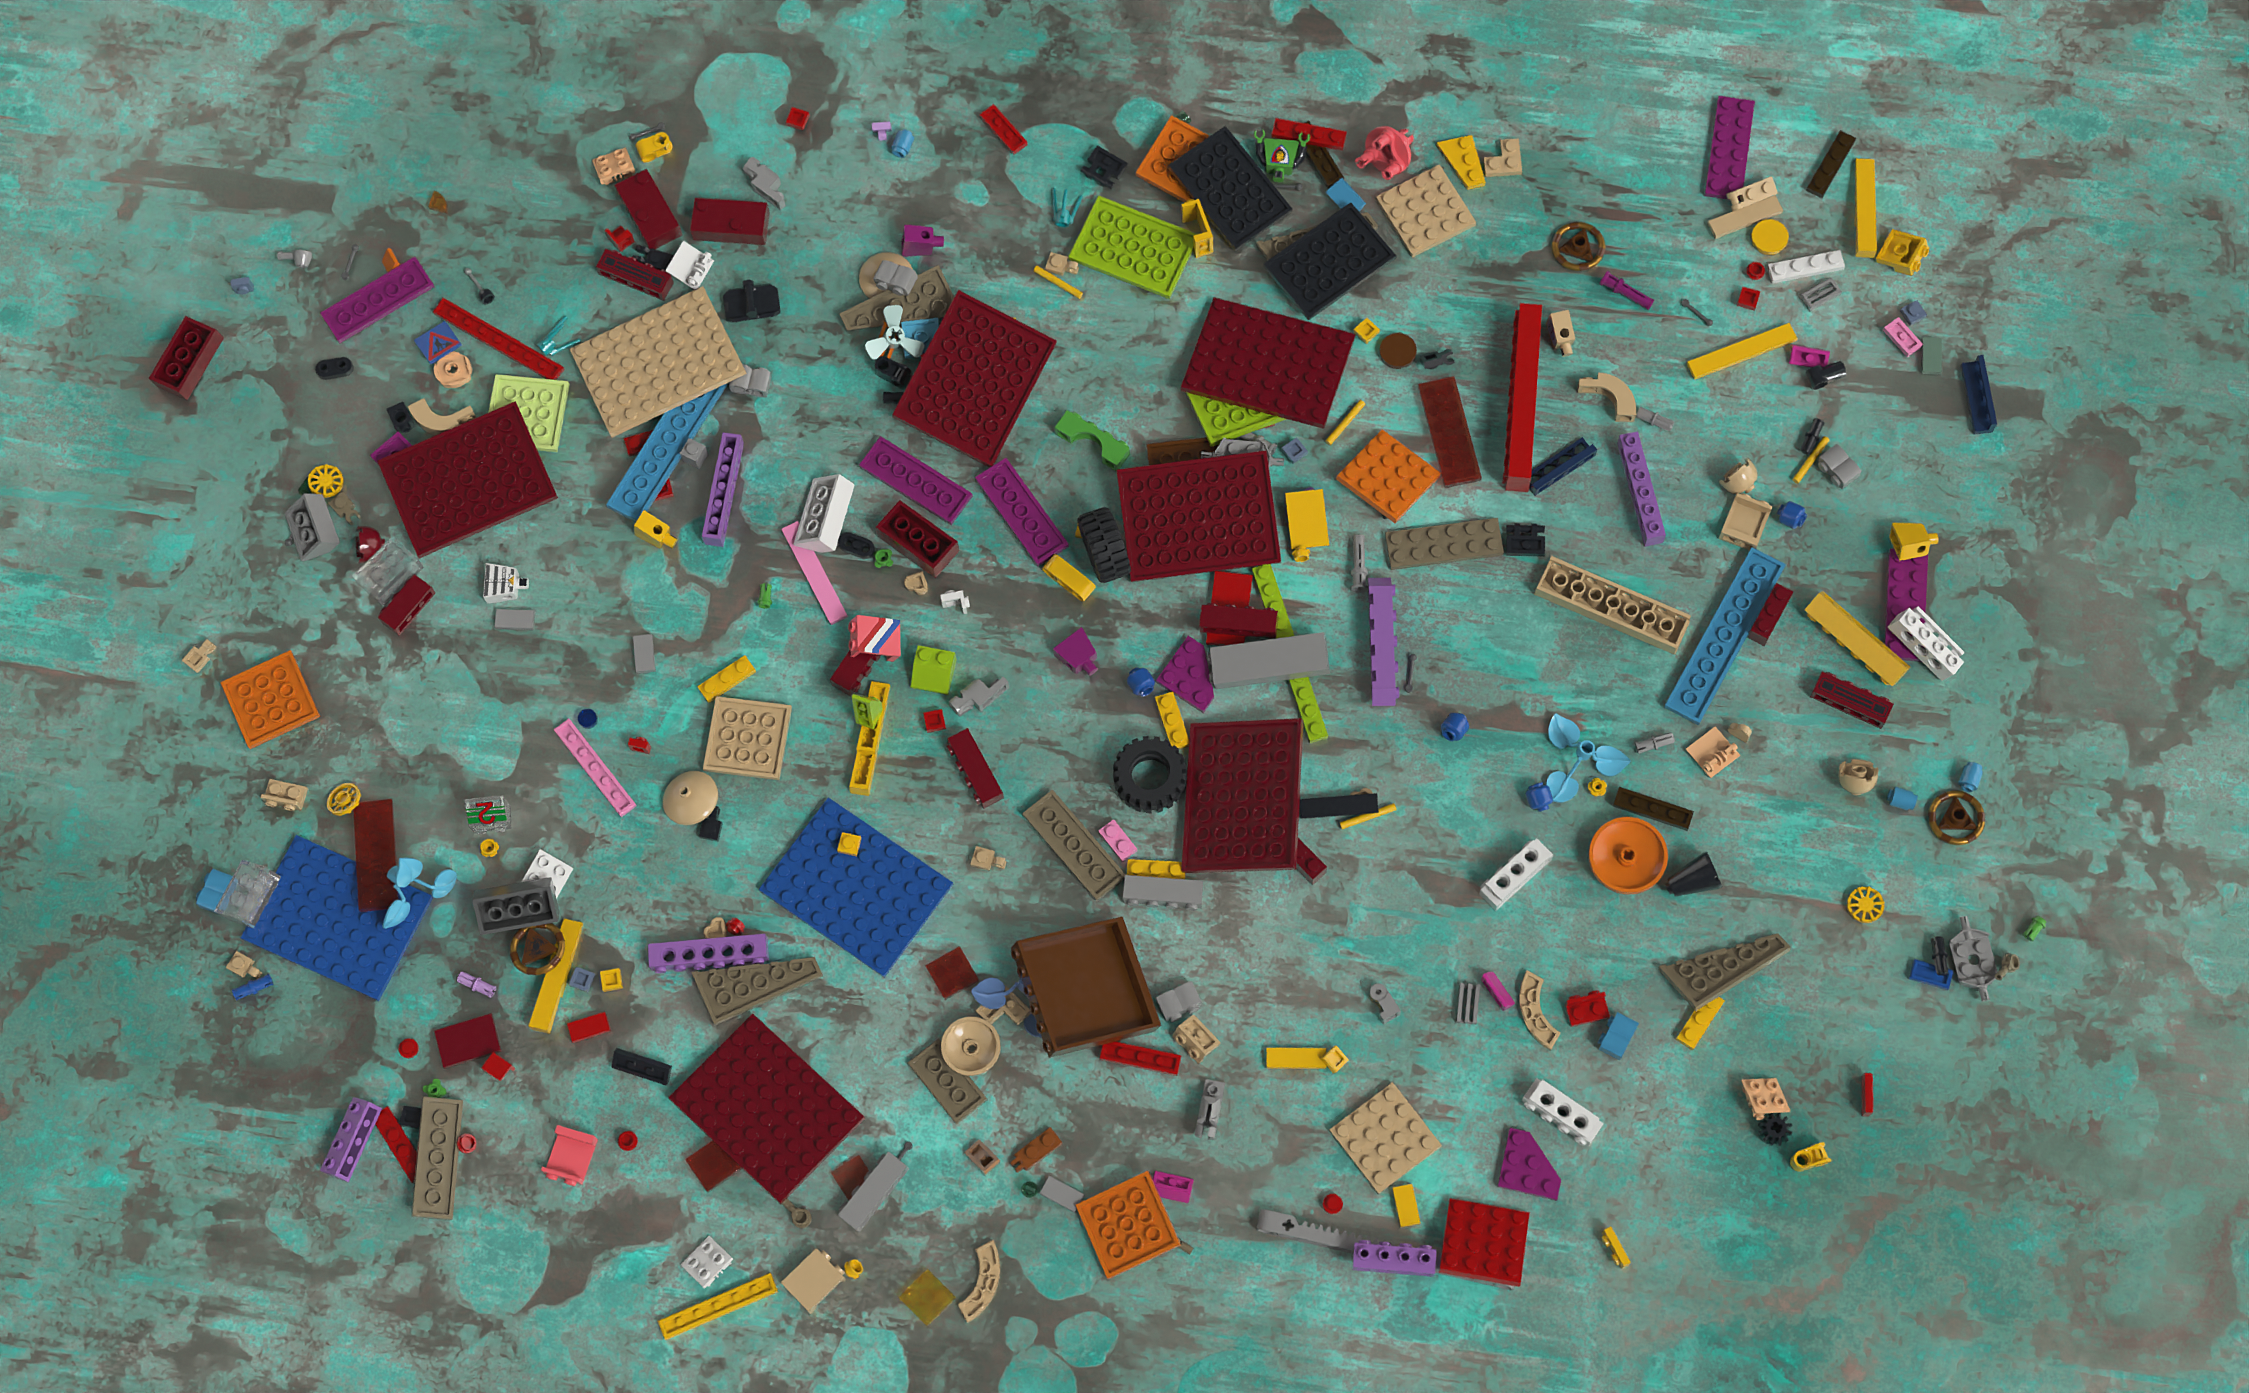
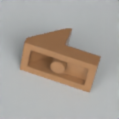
[964,1140,1000,1176]

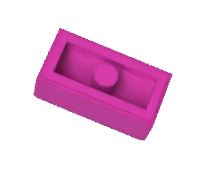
[1789,344,1830,368]
[1481,972,1515,1011]
[1153,1171,1194,1203]

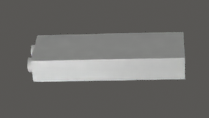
[1208,632,1330,689]

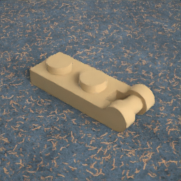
[1726,176,1778,212]

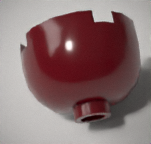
[356,526,385,564]

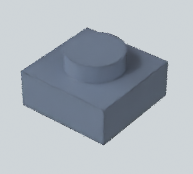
[230,277,254,295]
[1900,300,1927,326]
[1282,437,1308,464]
[569,967,595,993]

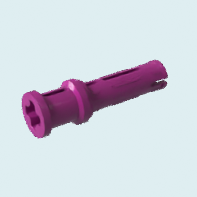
[1600,270,1655,310]

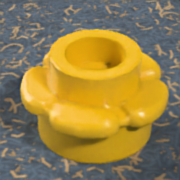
[1292,546,1311,562]
[1588,778,1607,797]
[480,839,499,857]
[844,1259,863,1279]

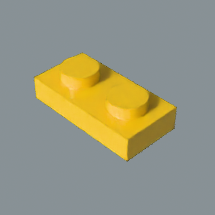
[1601,1226,1631,1269]

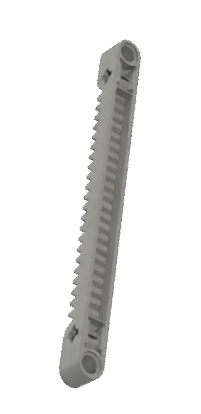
[1256,1210,1515,1290]

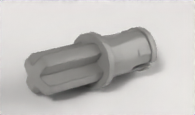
[1636,407,1674,431]
[1635,732,1675,754]

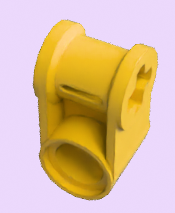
[635,132,673,163]
[1790,1142,1832,1172]

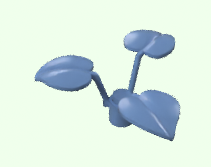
[971,978,1042,1038]

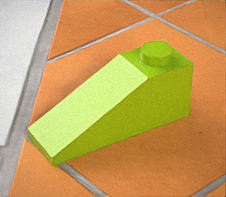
[852,694,883,730]

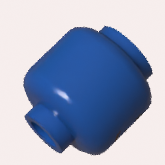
[1777,501,1807,529]
[1127,668,1155,697]
[1441,713,1469,741]
[1525,782,1553,812]

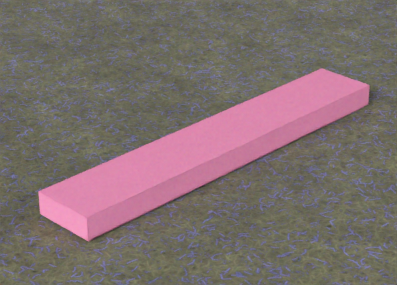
[781,521,848,625]
[554,718,637,817]

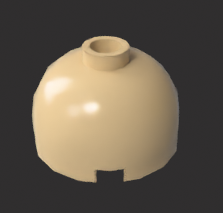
[1719,458,1758,494]
[1839,759,1879,795]

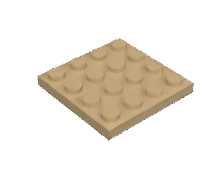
[1376,164,1476,258]
[703,696,792,780]
[1329,1082,1442,1195]

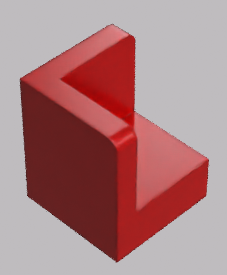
[604,226,635,253]
[481,1052,515,1081]

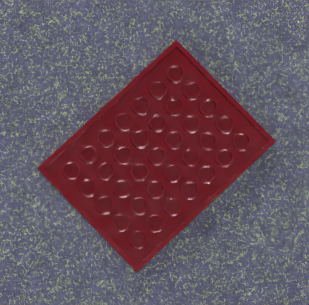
[892,290,1057,467]
[1181,297,1356,429]
[377,401,558,558]
[1116,450,1281,582]
[1181,718,1304,873]
[668,1014,865,1205]

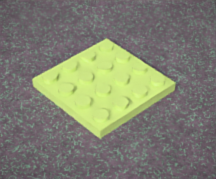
[488,375,570,452]

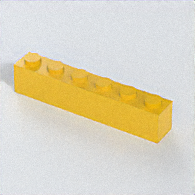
[1805,591,1911,686]

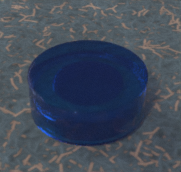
[578,709,598,729]

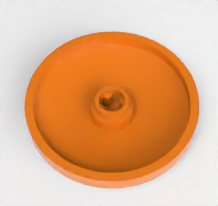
[1588,817,1668,895]

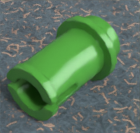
[757,583,772,609]
[2022,916,2047,942]

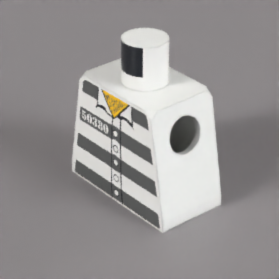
[483,563,529,604]

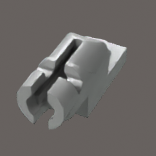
[743,157,786,210]
[948,677,1009,717]
[1195,1079,1225,1140]

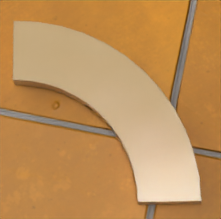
[1519,970,1560,1051]
[958,1240,1000,1323]

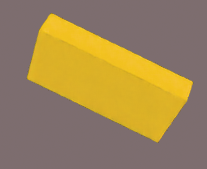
[1392,1184,1421,1228]

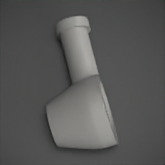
[277,250,312,268]

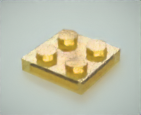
[899,1269,956,1327]

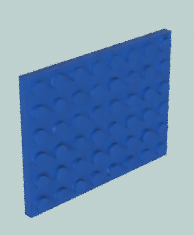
[759,797,953,978]
[241,835,433,1001]

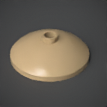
[859,252,912,299]
[663,771,718,825]
[941,1017,1001,1076]

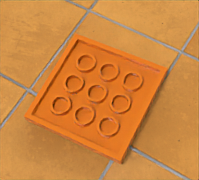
[1135,115,1210,203]
[1336,429,1441,524]
[220,650,321,749]
[1076,1171,1181,1279]

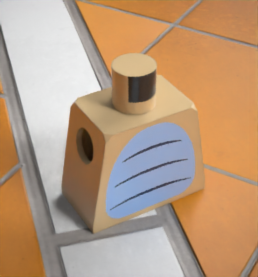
[1546,310,1575,357]

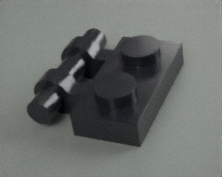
[1081,145,1128,189]
[1506,523,1545,557]

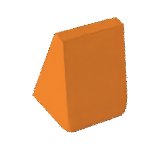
[382,248,400,272]

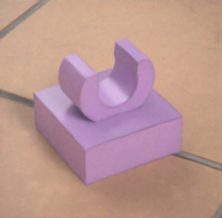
[872,122,892,141]

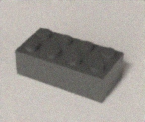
[472,877,560,935]

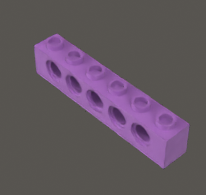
[1617,431,1666,547]
[702,433,744,547]
[648,934,769,973]

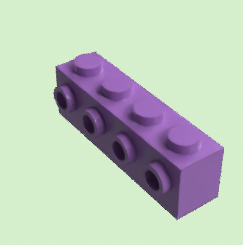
[320,1097,382,1182]
[1352,1240,1436,1277]

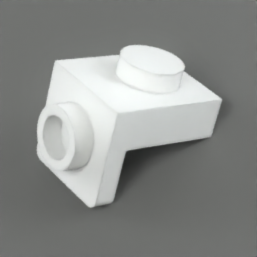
[940,590,970,614]

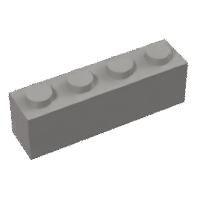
[1123,875,1203,911]
[838,1151,909,1232]

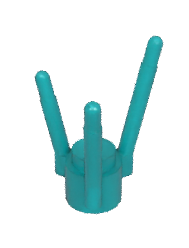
[1052,188,1083,228]
[537,316,581,356]

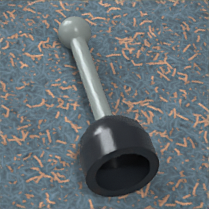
[464,268,495,305]

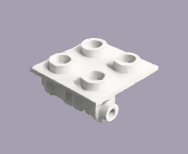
[665,241,714,290]
[521,849,573,899]
[681,1236,733,1288]

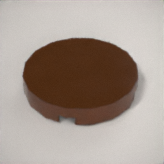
[1379,333,1417,369]

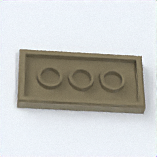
[908,1038,988,1125]

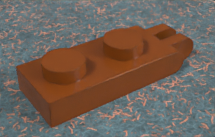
[1010,1127,1063,1173]

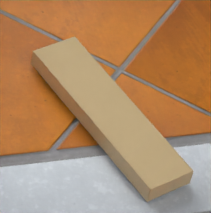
[1708,195,1783,239]

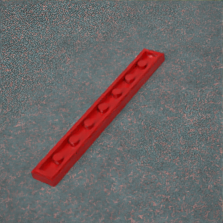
[433,298,564,380]

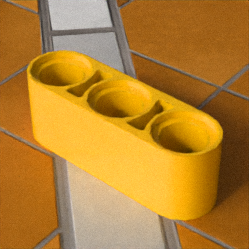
[1042,554,1096,602]

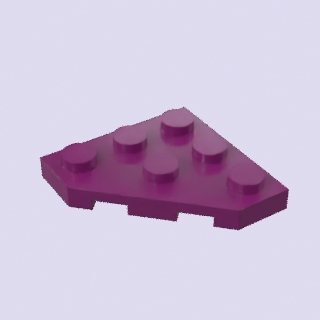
[1156,636,1214,713]
[1498,1128,1561,1201]

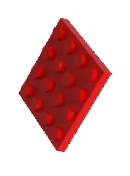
[1439,1198,1530,1287]

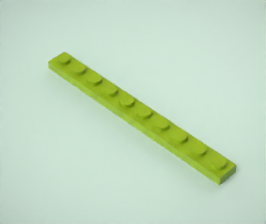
[1252,564,1328,743]

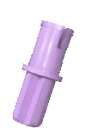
[457,971,496,998]

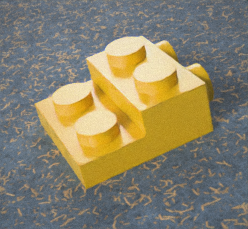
[1876,229,1929,276]

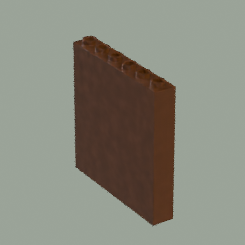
[1011,916,1161,1058]

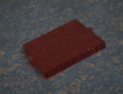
[831,1155,869,1201]

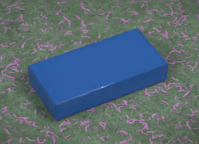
[1909,959,1954,990]

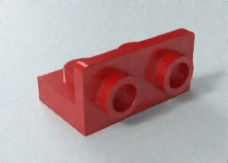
[1565,990,1610,1027]

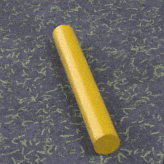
[1033,265,1083,299]
[1325,400,1365,445]
[1792,436,1830,484]
[1339,803,1396,829]

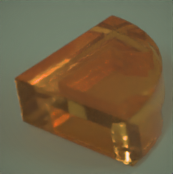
[428,191,448,213]

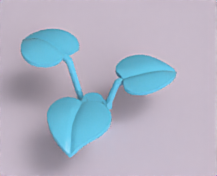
[1546,714,1631,803]
[382,858,457,929]

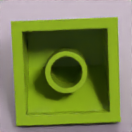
[911,645,957,695]

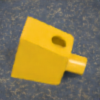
[634,510,678,548]
[1889,523,1938,561]

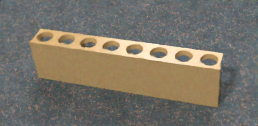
[1534,556,1691,655]

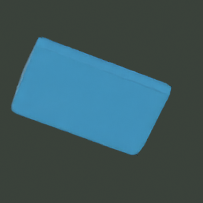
[1326,178,1366,212]

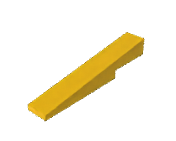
[1855,158,1877,258]
[849,681,890,796]
[528,919,583,1034]

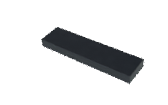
[1300,793,1379,819]

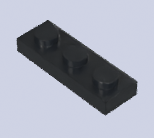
[611,1048,672,1086]

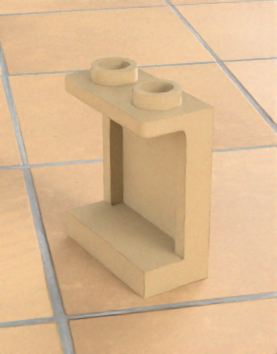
[1719,493,1772,551]
[781,1248,846,1314]

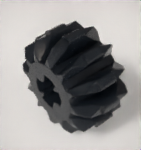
[1758,1113,1792,1146]

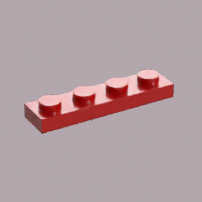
[1272,118,1347,151]
[1100,1042,1181,1076]
[375,1106,417,1183]

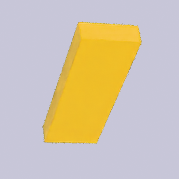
[1267,1048,1326,1069]

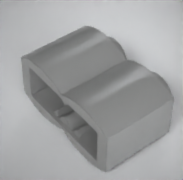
[873,260,918,296]
[729,364,772,398]
[1818,444,1862,489]
[1156,981,1202,1022]

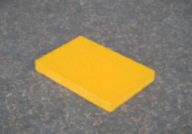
[1285,489,1329,550]

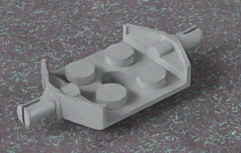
[1201,438,1284,467]
[1949,916,1997,1002]

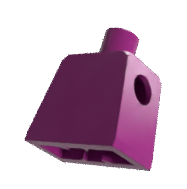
[901,225,944,257]
[1053,627,1098,676]

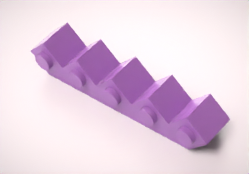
[1368,578,1399,706]

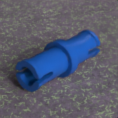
[232,974,274,1001]

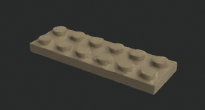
[1385,518,1504,570]
[1022,790,1126,901]
[411,1097,463,1220]

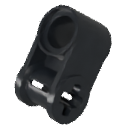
[875,356,912,388]

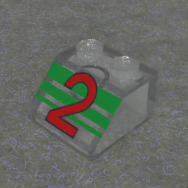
[464,796,511,834]

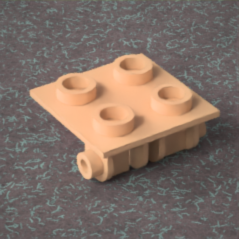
[592,147,636,185]
[1685,726,1740,779]
[1741,1078,1790,1120]

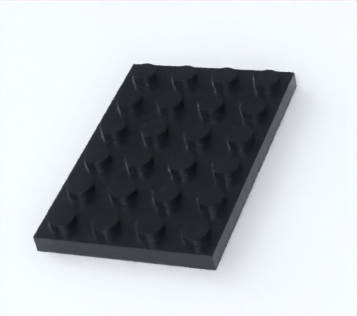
[1168,126,1293,251]
[1263,202,1397,321]

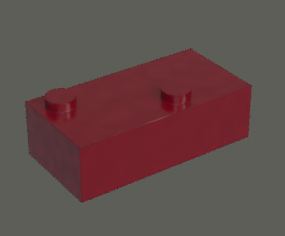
[615,169,683,249]
[690,198,770,245]
[148,316,224,400]
[876,500,959,578]

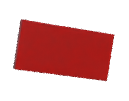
[1206,571,1253,646]

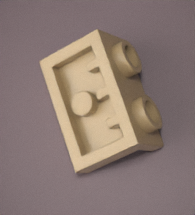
[260,779,308,811]
[1172,1014,1221,1064]

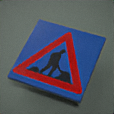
[414,321,462,365]

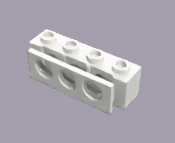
[1888,606,1965,681]
[1479,838,1553,911]
[1522,1078,1604,1147]

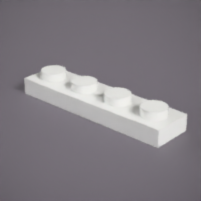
[1767,250,1845,284]

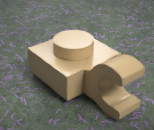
[1045,252,1079,276]
[182,639,216,673]
[970,846,1007,871]
[226,951,262,979]

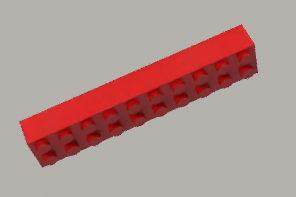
[1502,303,1542,492]

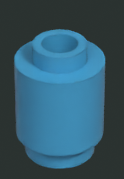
[891,129,914,158]
[1958,762,1983,792]
[1887,787,1918,811]

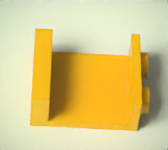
[1181,199,1213,258]

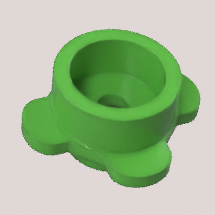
[874,549,893,568]
[423,1079,446,1098]

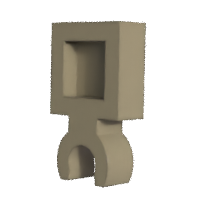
[328,491,361,525]

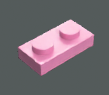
[1883,317,1923,357]
[1098,819,1138,862]

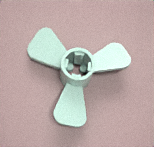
[865,305,924,360]

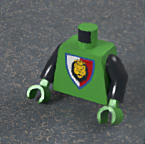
[1254,129,1310,182]

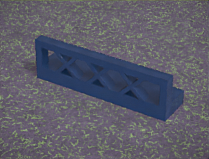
[1960,355,1997,435]
[1529,437,1597,496]

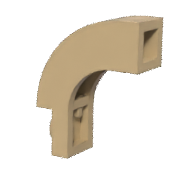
[1578,372,1636,422]
[407,398,477,436]

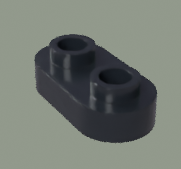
[315,357,354,380]
[838,532,875,559]

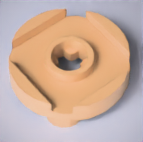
[434,351,472,388]

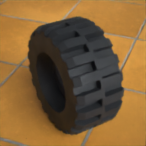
[1077,507,1131,583]
[1113,736,1187,813]

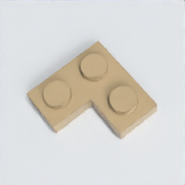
[1484,139,1522,177]
[976,984,1031,1026]

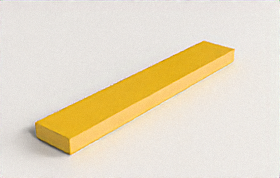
[1687,323,1798,380]
[658,1273,778,1340]

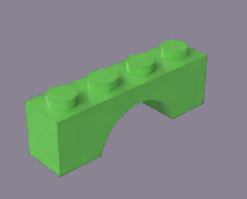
[1055,410,1130,472]

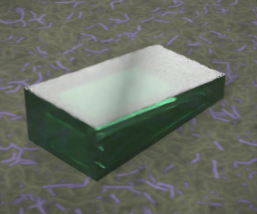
[298,472,319,495]

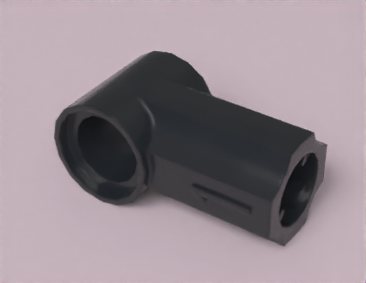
[1806,361,1847,390]

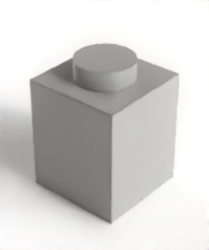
[680,438,708,469]

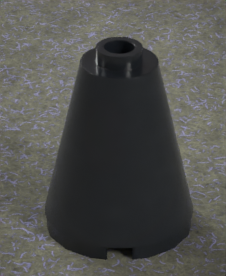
[1665,851,1723,897]

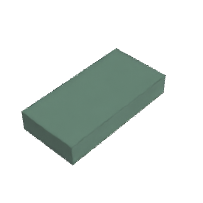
[1922,337,1942,375]

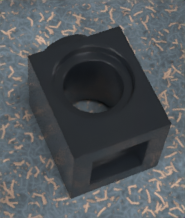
[386,402,416,434]

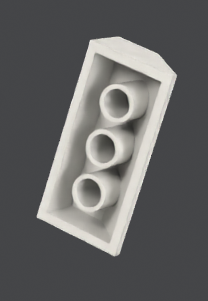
[793,474,854,553]

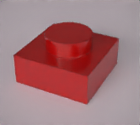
[786,107,810,130]
[1737,287,1761,311]
[923,709,946,733]
[628,737,651,754]

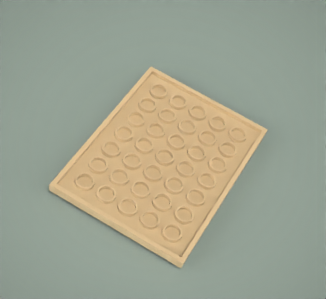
[570,286,747,438]

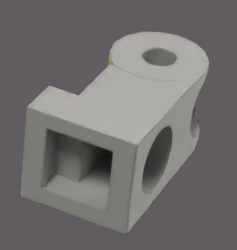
[1370,984,1401,1025]

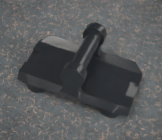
[723,280,781,322]

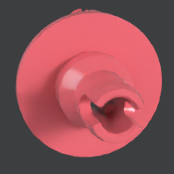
[1355,126,1414,180]

